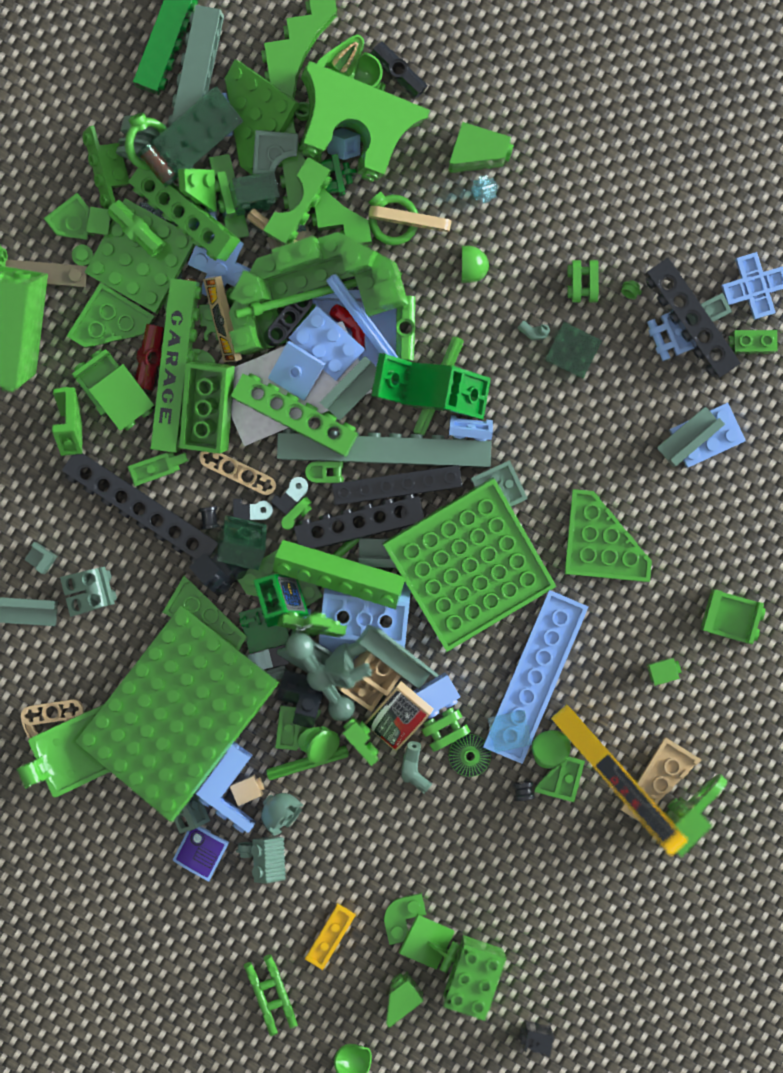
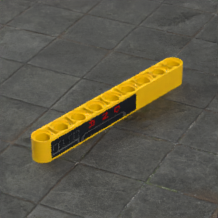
[551,704,688,856]

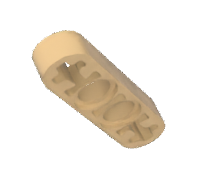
[368,206,451,232]
[199,451,277,495]

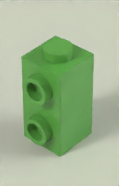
[727,330,777,354]

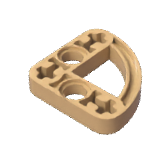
[21,699,84,739]

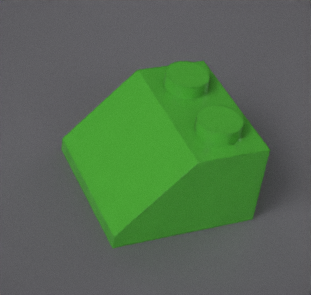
[386,972,423,1028]

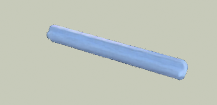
[326,274,398,358]

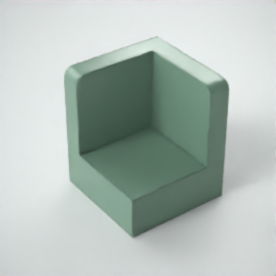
[25,542,58,574]

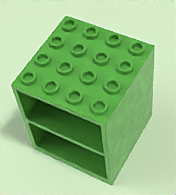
[0,265,48,391]

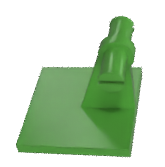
[399,914,461,973]

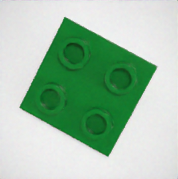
[239,607,289,654]

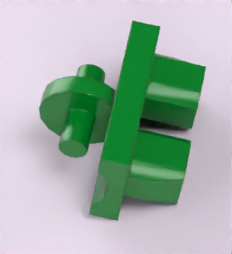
[321,154,357,197]

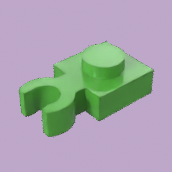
[199,304,218,342]

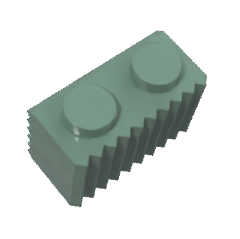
[251,836,286,884]

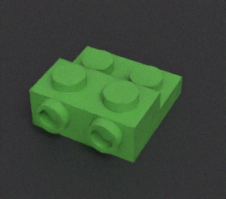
[343,717,378,766]

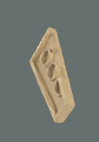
[620,737,702,821]

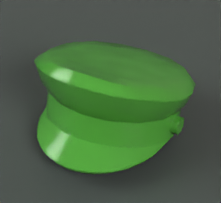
[298,726,340,763]
[532,730,571,768]

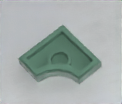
[252,130,299,176]

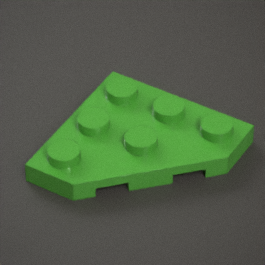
[67,282,155,348]
[238,549,323,607]

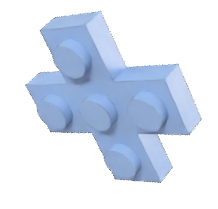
[188,241,251,296]
[721,252,783,320]

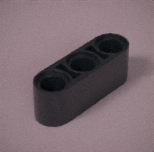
[264,291,312,346]

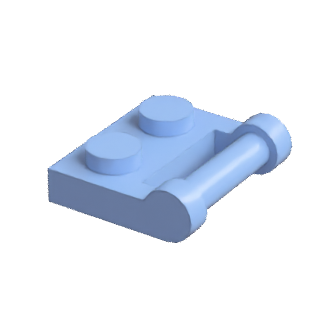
[449,415,493,441]

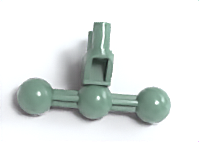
[286,633,372,722]

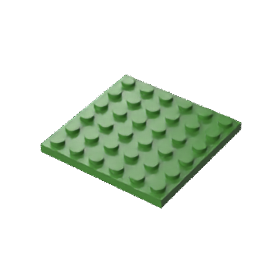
[382,477,557,652]

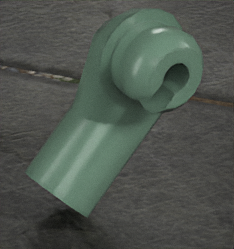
[517,320,550,340]

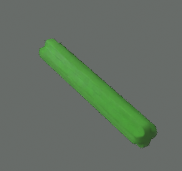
[266,746,349,780]

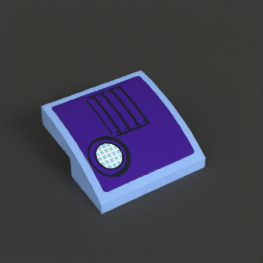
[173,826,229,881]

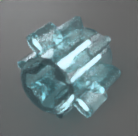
[472,175,498,203]

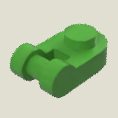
[305,461,344,483]
[281,496,312,530]

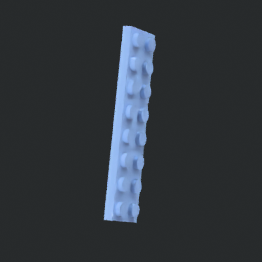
[483,590,588,764]

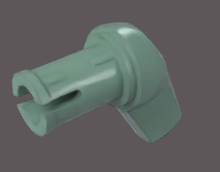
[401,741,432,794]

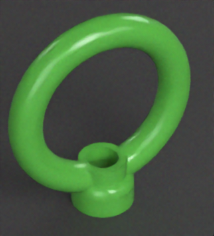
[125,113,172,171]
[368,192,418,245]

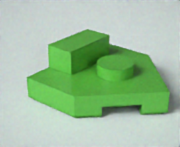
[43,193,90,240]

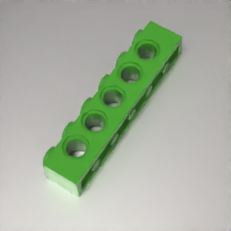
[128,168,241,261]
[231,373,358,458]

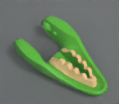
[317,35,364,78]

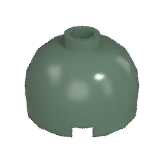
[261,793,303,836]

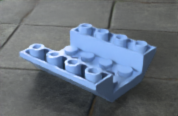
[319,582,410,660]

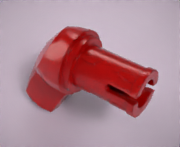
[329,304,365,349]

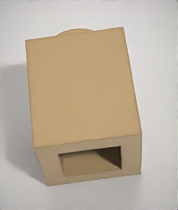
[230,774,265,806]

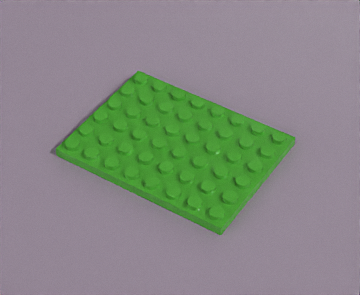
[75,606,279,822]

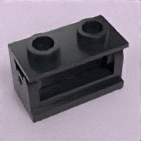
[519,1021,554,1058]

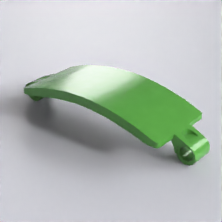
[17,704,110,797]

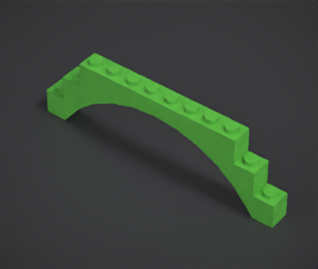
[261,0,372,246]

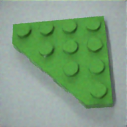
[225,60,300,178]
[564,489,652,582]

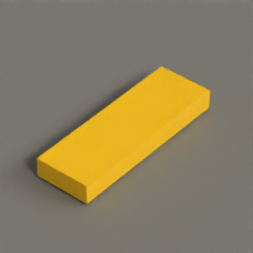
[305,903,356,970]

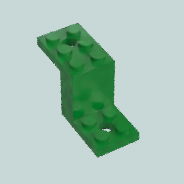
[371,353,491,420]

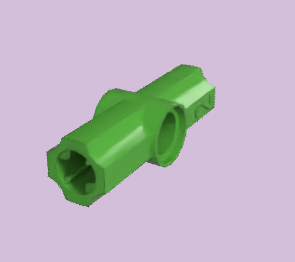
[107,200,165,257]
[396,296,416,361]

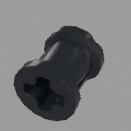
[198,506,220,530]

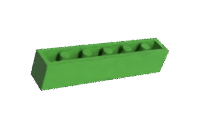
[273,540,406,609]

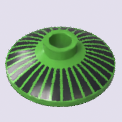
[449,734,491,777]

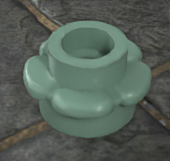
[236,842,253,858]

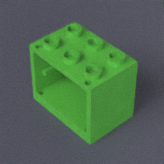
[443,935,506,1021]

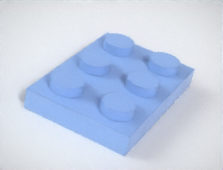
[289,306,365,381]
[669,403,746,468]

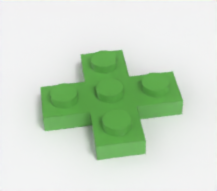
[278,612,347,638]

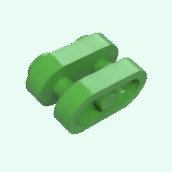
[567,260,599,303]
[421,707,471,752]

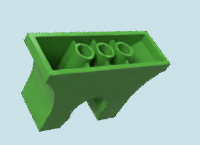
[298,61,430,182]

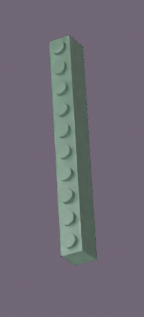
[277,429,491,468]

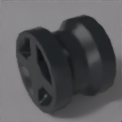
[512,781,535,801]

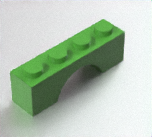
[263,157,332,245]

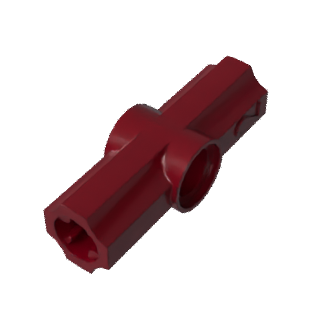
[135,324,164,390]

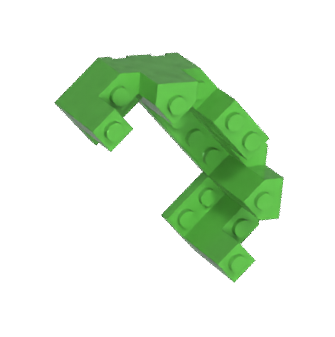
[229,232,409,355]

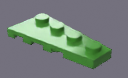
[163,576,247,651]

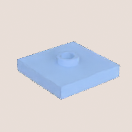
[268,341,325,401]

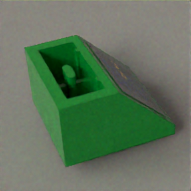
[253,574,309,628]

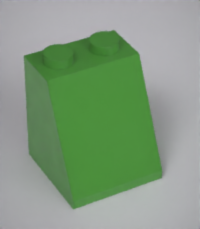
[448,122,514,173]

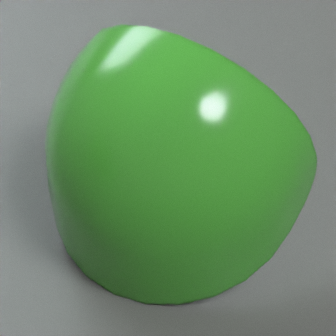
[353,52,383,87]
[461,246,489,283]
[334,1044,372,1073]

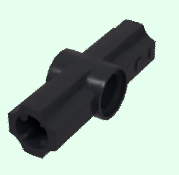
[370,41,428,99]

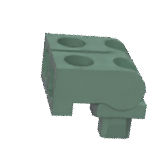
[60,567,117,617]

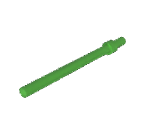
[234,279,358,319]

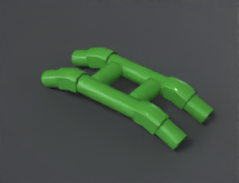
[244,954,298,1036]

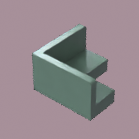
[470,460,528,507]

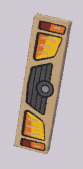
[203,276,242,362]

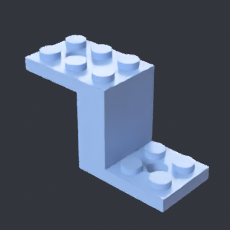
[196,741,256,833]

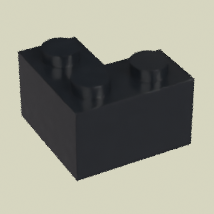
[189,545,250,597]
[277,670,323,728]

